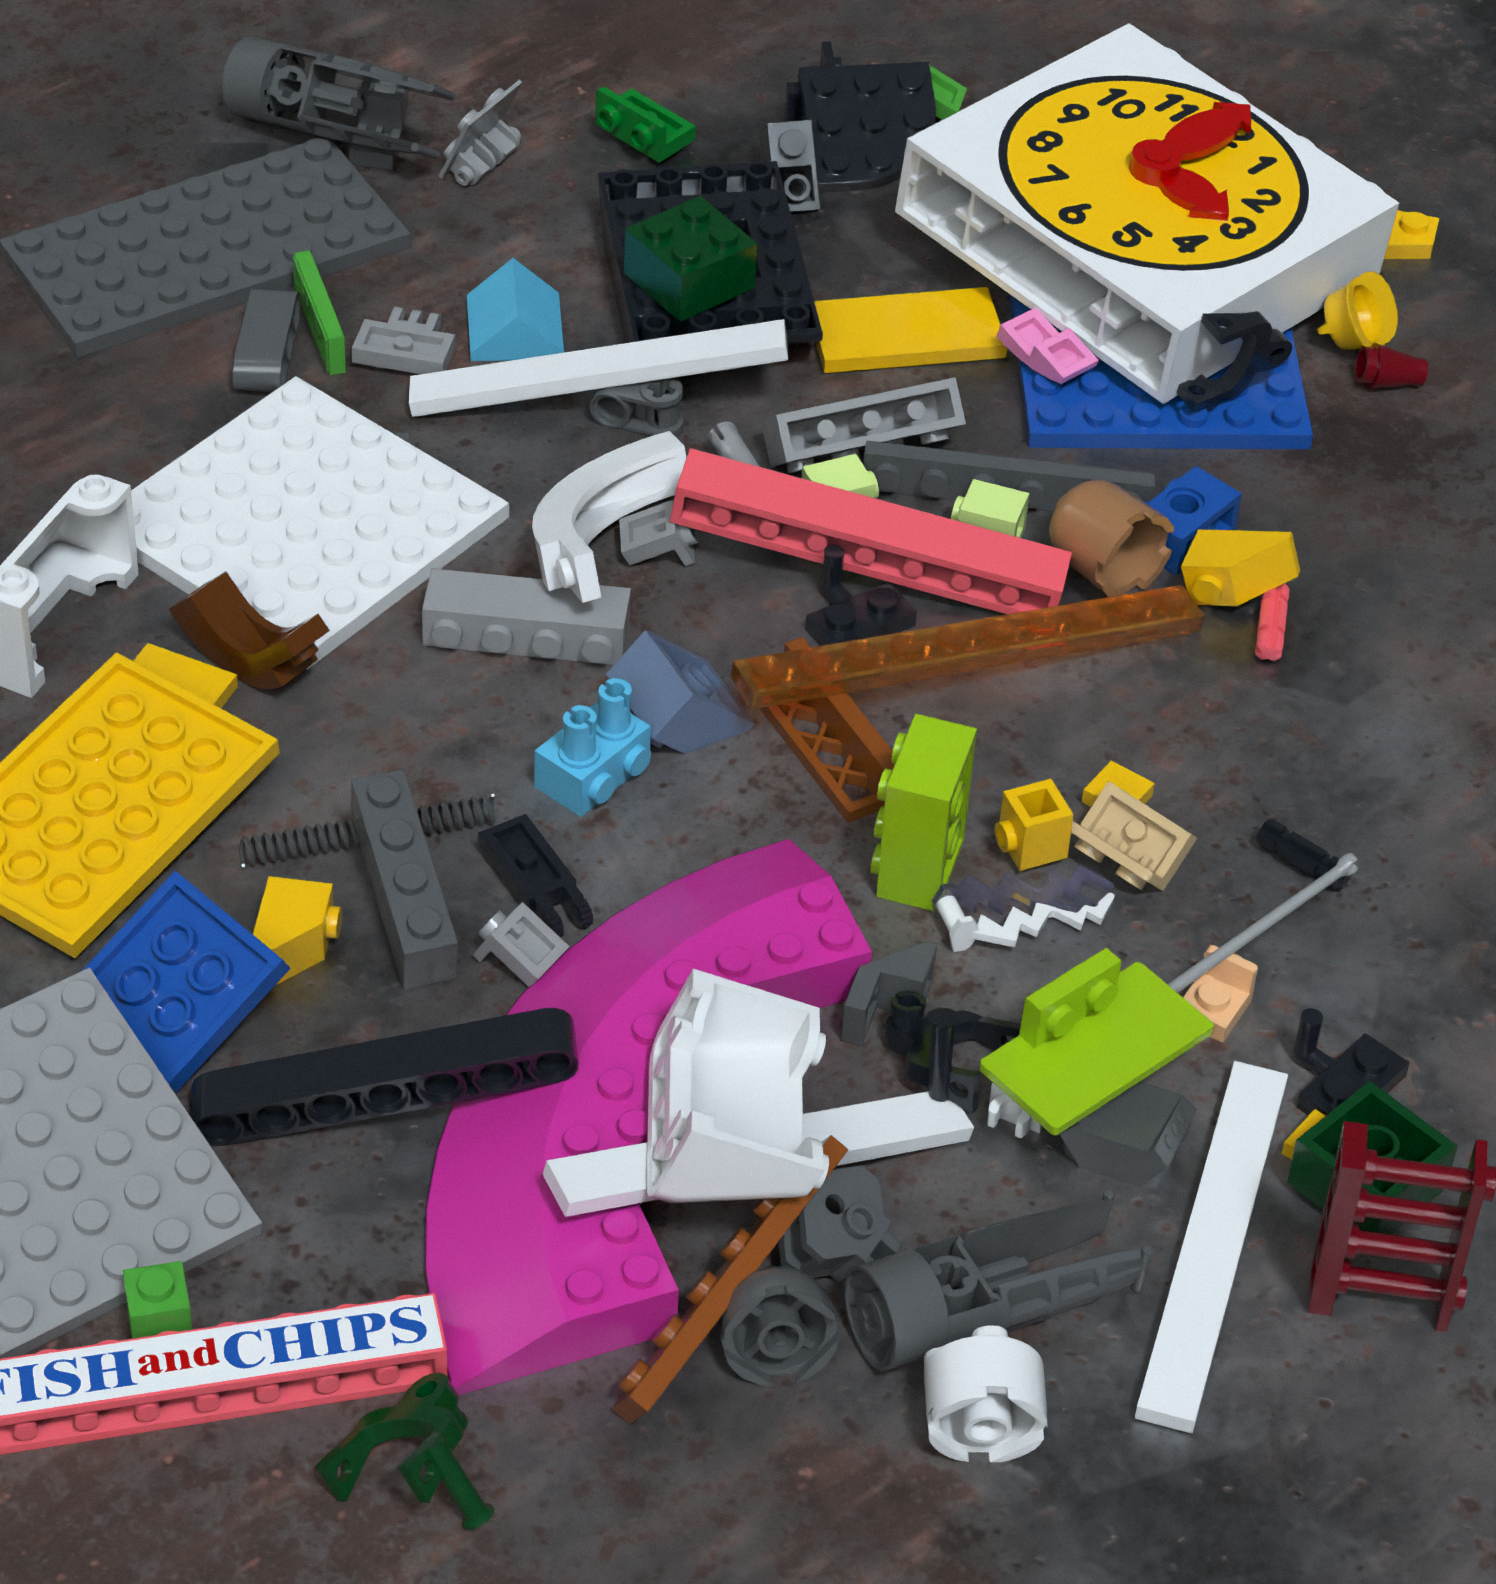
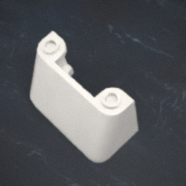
[0,475,139,698]
[647,969,829,1203]

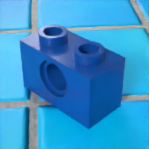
[1144,466,1242,576]

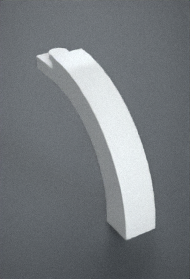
[532,431,686,603]

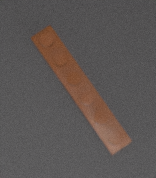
[611,1135,849,1424]

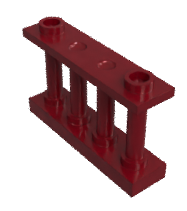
[1308,1121,1496,1332]

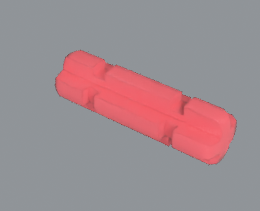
[1255,583,1290,662]

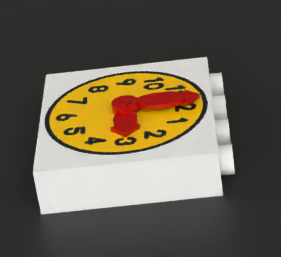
[895,23,1399,404]

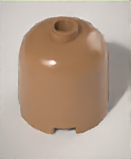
[1049,479,1174,601]

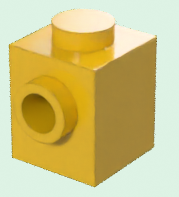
[995,779,1074,871]

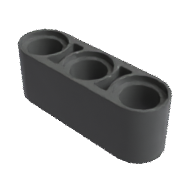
[233,288,300,393]

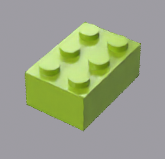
[870,713,977,912]

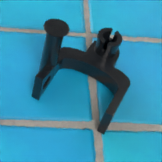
[1177,311,1292,411]
[885,991,1021,1114]

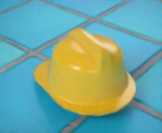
[1317,271,1398,350]

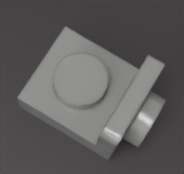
[619,500,699,566]
[472,902,570,987]

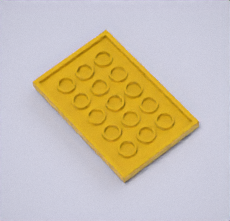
[0,652,280,958]

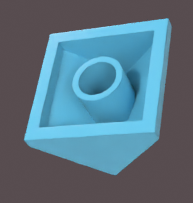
[467,258,564,361]

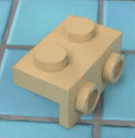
[1071,781,1197,891]

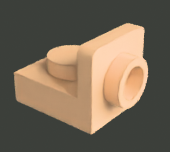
[1183,945,1258,1043]

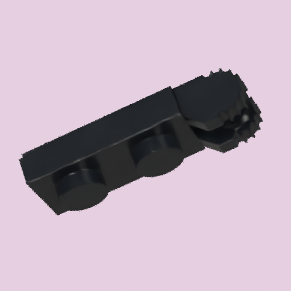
[478,814,594,938]

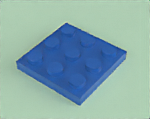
[82,870,291,1093]

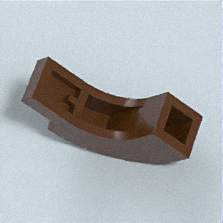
[169,571,330,689]

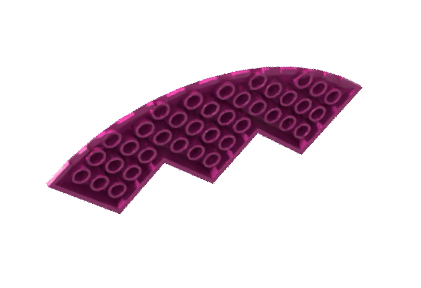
[425,839,872,1395]

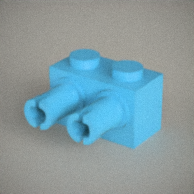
[534,678,651,817]

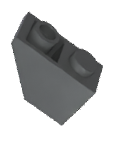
[759,120,820,213]

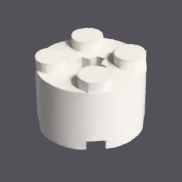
[924,1325,1048,1462]

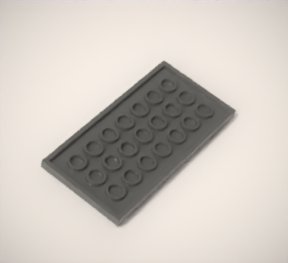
[0,138,411,358]

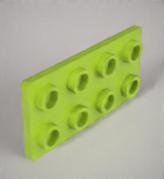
[979,948,1214,1135]

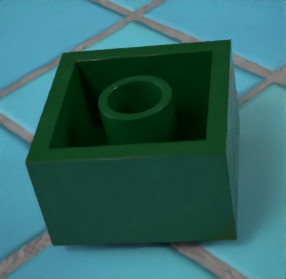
[624,195,757,322]
[1287,1081,1457,1235]

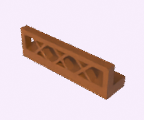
[747,637,895,823]

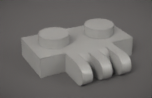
[351,306,455,375]

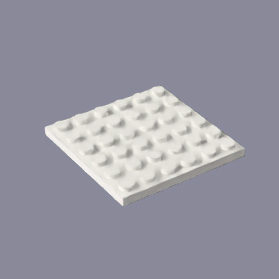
[131,376,509,670]

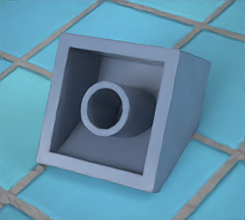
[606,630,755,754]

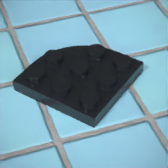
[797,62,936,192]

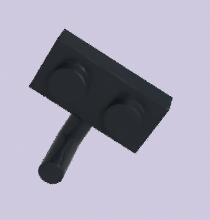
[805,545,917,660]
[1293,1008,1410,1115]

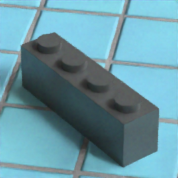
[351,769,458,990]

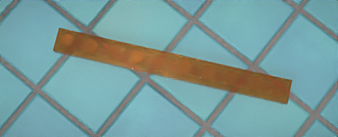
[730,585,1205,710]

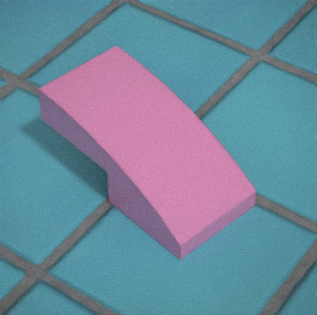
[996,308,1099,384]

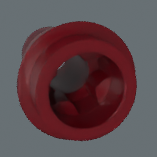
[1355,343,1428,389]

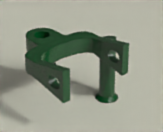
[315,1373,494,1529]

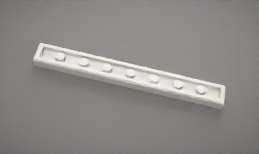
[409,319,788,417]
[1135,1061,1289,1434]
[542,1091,974,1217]

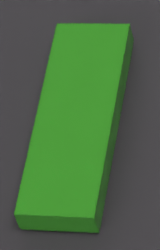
[293,250,346,375]

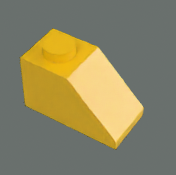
[1181,529,1300,606]
[253,876,342,986]

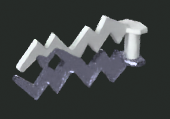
[932,865,1115,952]

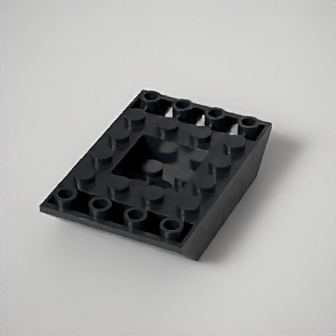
[598,161,823,348]

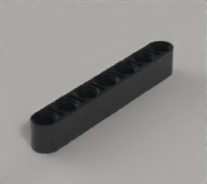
[192,1008,579,1146]

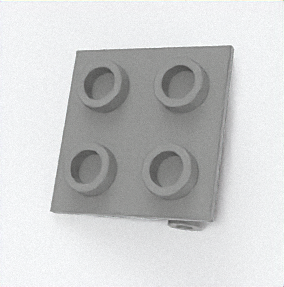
[438,80,522,186]

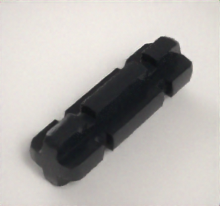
[1256,819,1352,891]

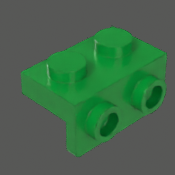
[595,86,696,163]

